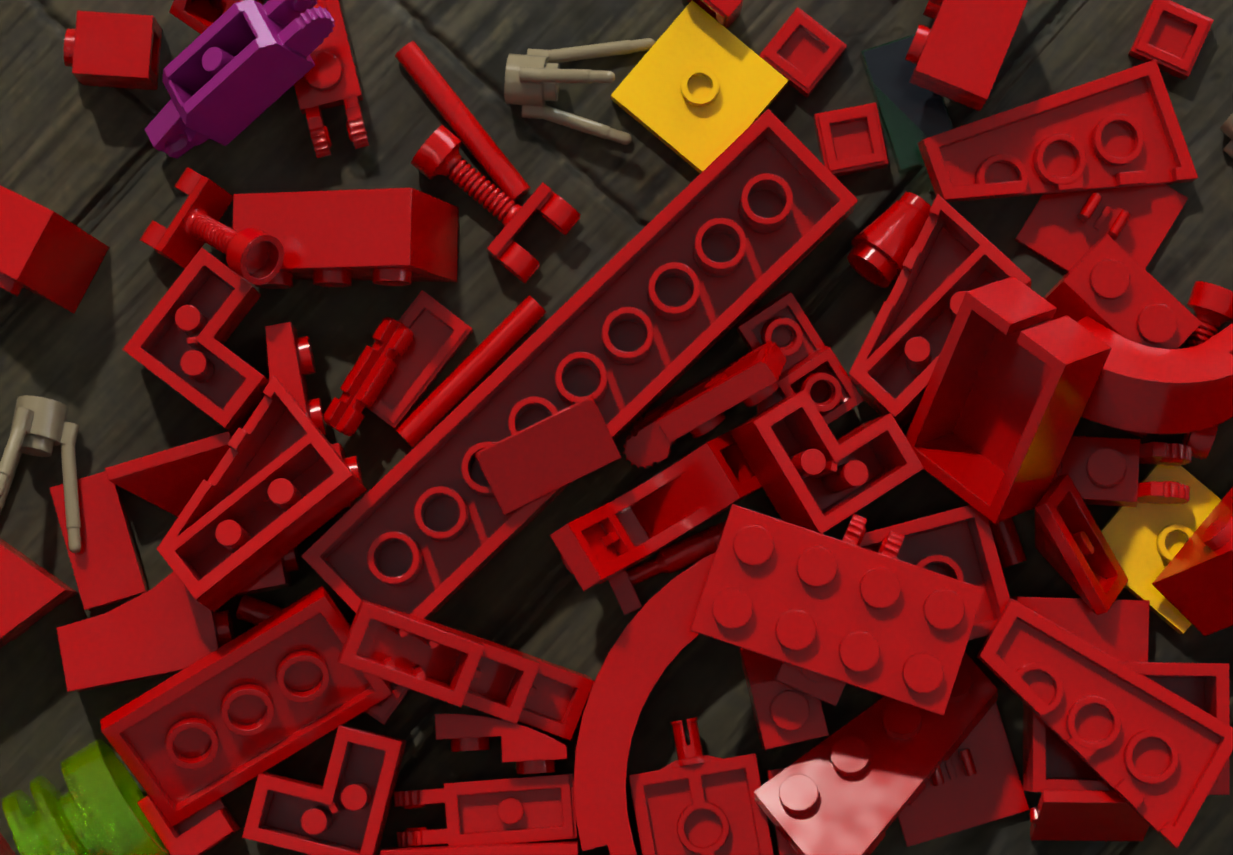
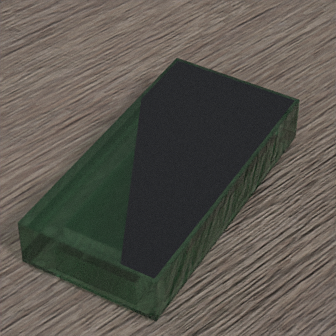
[860,34,954,173]

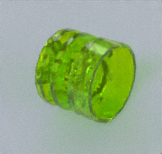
[2,739,170,855]

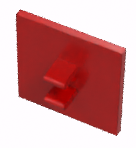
[1015,184,1188,272]
[898,702,1030,847]

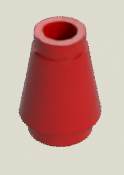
[847,192,931,288]

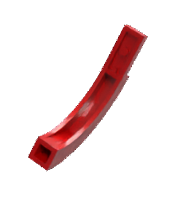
[573,552,716,855]

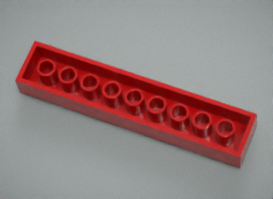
[301,109,858,620]

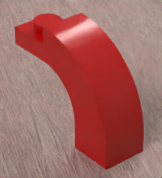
[1077,316,1233,434]
[550,432,762,591]

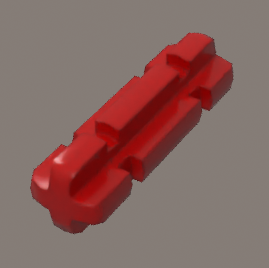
[323,317,414,436]

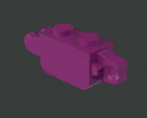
[144,0,335,159]

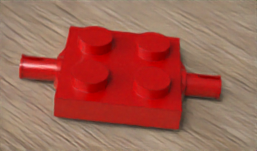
[629,717,774,855]

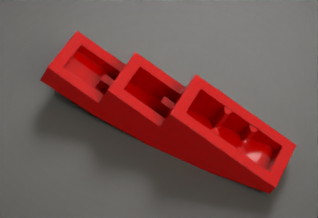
[338,600,594,741]

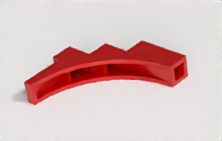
[56,322,363,692]

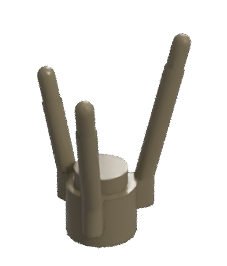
[504,38,655,145]
[0,395,82,553]

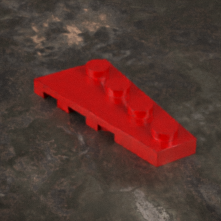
[917,59,1198,202]
[977,599,1233,848]
[754,652,998,855]

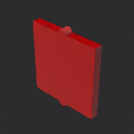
[1030,790,1149,841]

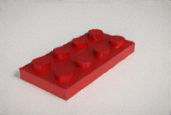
[690,504,985,716]
[100,585,393,827]

